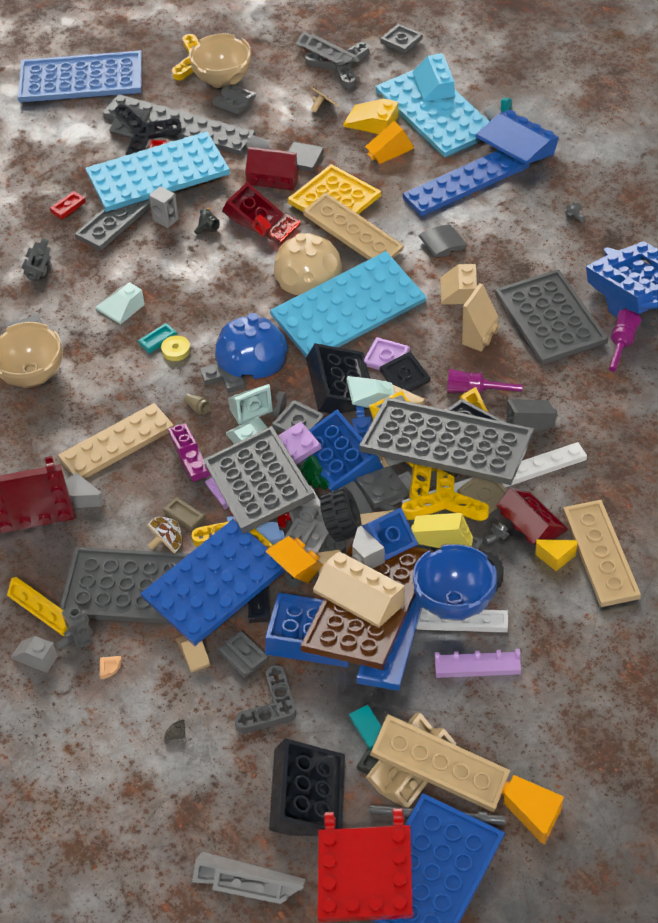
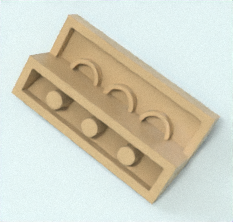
[366,713,457,808]

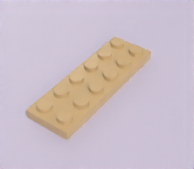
[303,192,404,260]
[58,403,174,479]
[563,500,641,607]
[370,714,510,812]

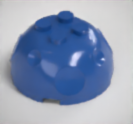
[215,313,287,379]
[413,544,497,621]

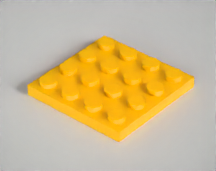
[288,164,381,214]

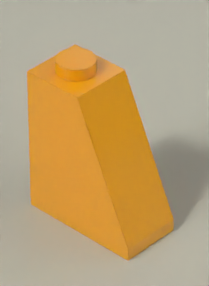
[365,121,415,164]
[502,775,564,844]

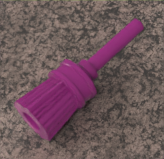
[609,309,642,372]
[447,369,523,394]

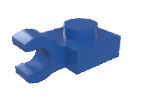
[352,405,372,437]

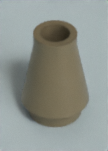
[184,393,211,415]

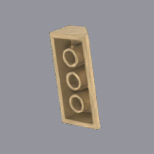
[313,551,405,628]

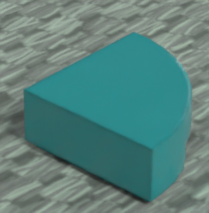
[501,97,512,112]

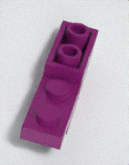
[168,423,211,482]

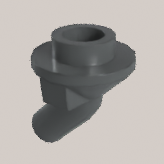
[565,202,586,222]
[483,522,510,545]

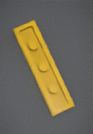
[7,577,67,636]

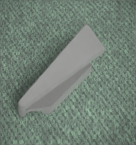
[296,31,359,66]
[192,852,306,904]

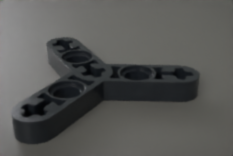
[115,104,182,155]

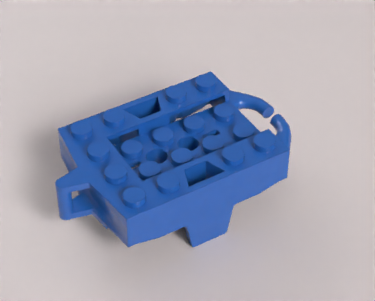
[586,241,658,317]

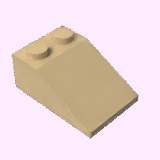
[462,283,500,352]

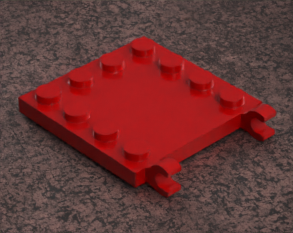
[317,808,413,922]

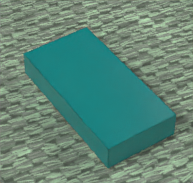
[138,323,178,354]
[349,705,382,750]

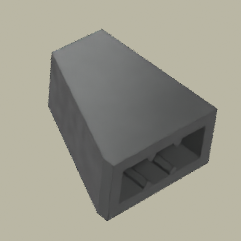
[506,399,558,432]

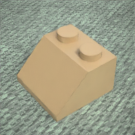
[440,264,477,305]

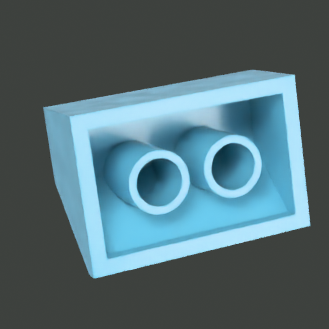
[413,53,455,102]

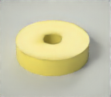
[161,336,191,361]

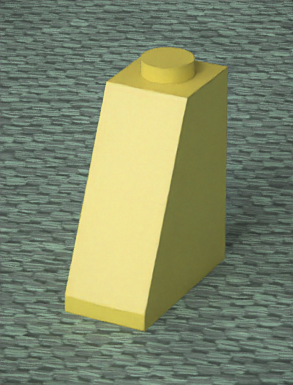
[411,513,473,548]

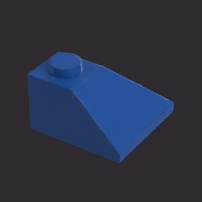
[362,508,418,560]

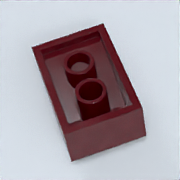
[222,182,284,234]

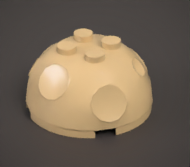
[190,34,251,88]
[274,233,342,295]
[0,322,63,389]

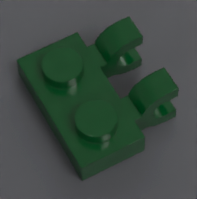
[299,455,330,498]

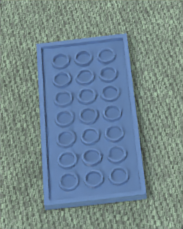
[18,51,142,102]

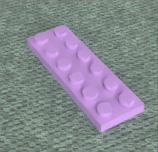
[205,421,322,510]

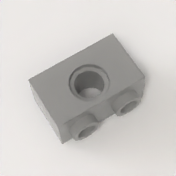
[149,186,179,228]

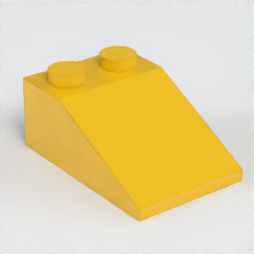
[343,99,399,134]

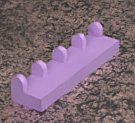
[435,649,521,678]

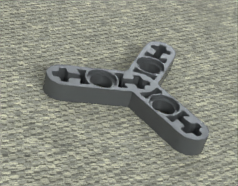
[305,42,370,88]

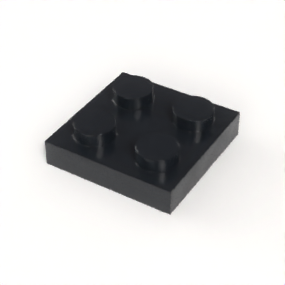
[379,351,431,392]

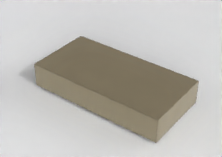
[163,497,206,532]

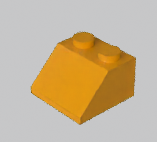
[266,536,323,583]

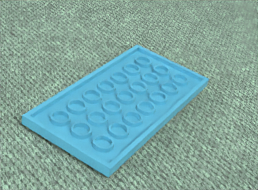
[375,70,490,157]
[86,132,230,212]
[270,251,427,357]

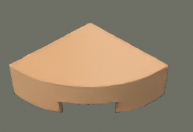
[100,656,122,679]

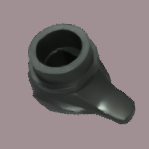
[194,208,220,234]

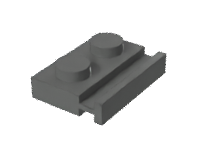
[218,631,269,679]

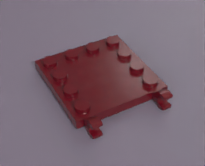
[0,456,75,533]

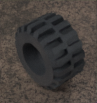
[320,487,362,542]

